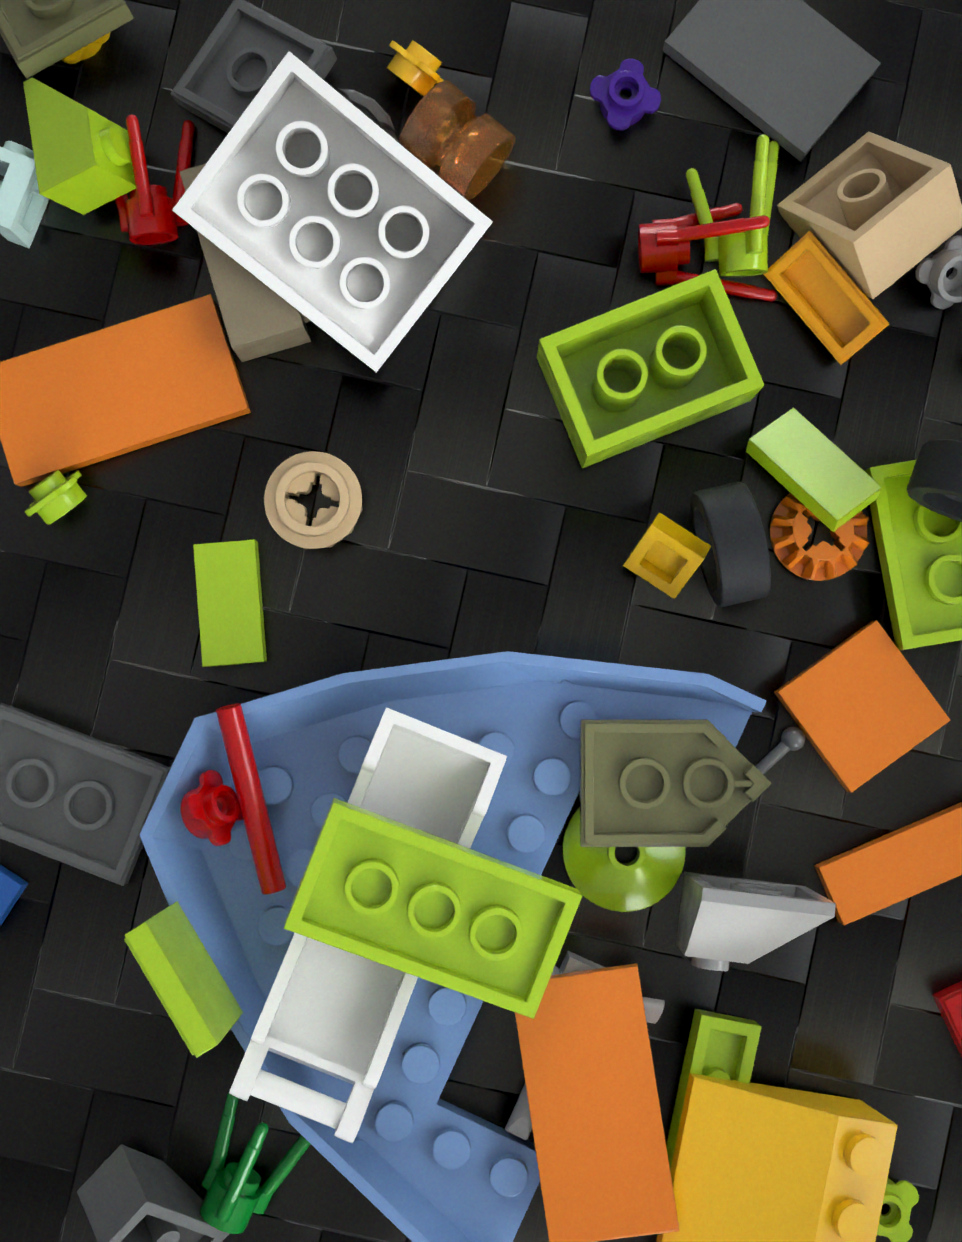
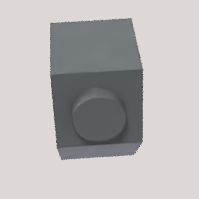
[77,1144,229,1242]

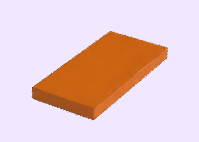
[0,294,251,487]
[515,963,680,1242]

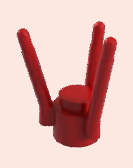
[115,114,195,245]
[638,203,777,302]

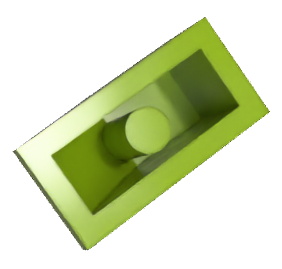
[23,77,136,215]

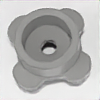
[916,235,962,309]

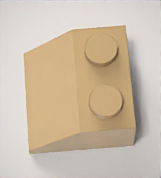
[777,131,962,299]

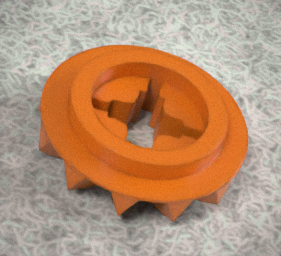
[770,493,869,581]

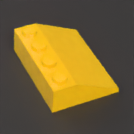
[656,1073,898,1242]

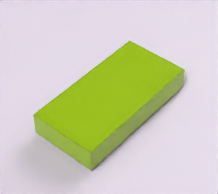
[746,407,882,532]
[193,539,267,667]

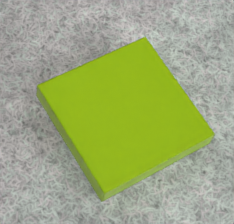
[124,901,243,1058]

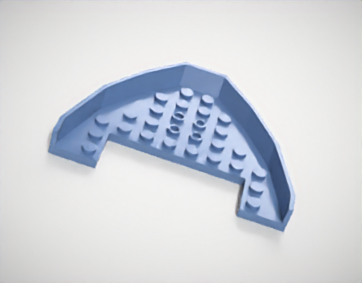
[139,651,766,1242]

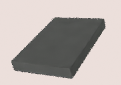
[662,0,881,162]
[0,703,171,886]

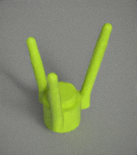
[686,134,779,277]

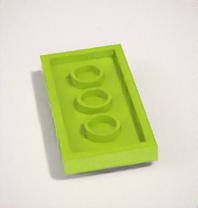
[284,798,583,1019]

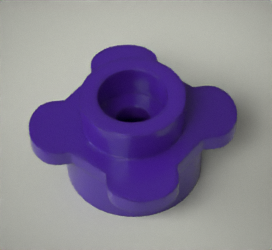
[590,59,661,130]

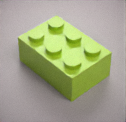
[536,269,764,469]

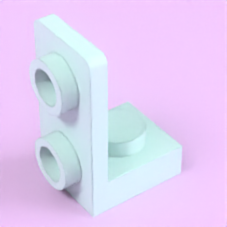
[0,141,49,249]

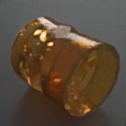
[399,80,516,200]

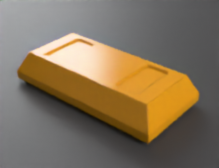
[764,231,890,365]

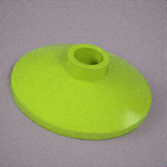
[563,807,685,912]

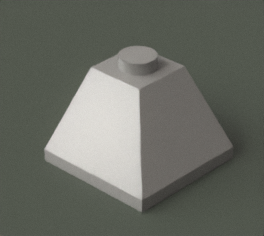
[676,872,836,971]

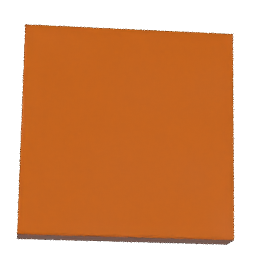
[774,620,950,793]

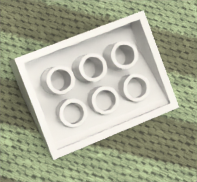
[172,51,493,372]

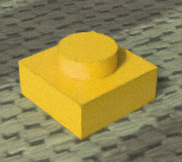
[623,512,711,599]

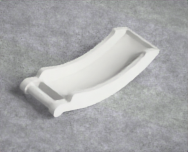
[229,707,507,1143]

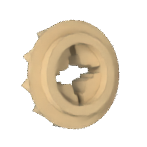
[264,451,363,550]

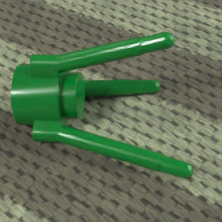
[200,1092,311,1234]

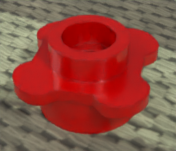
[180,770,243,846]

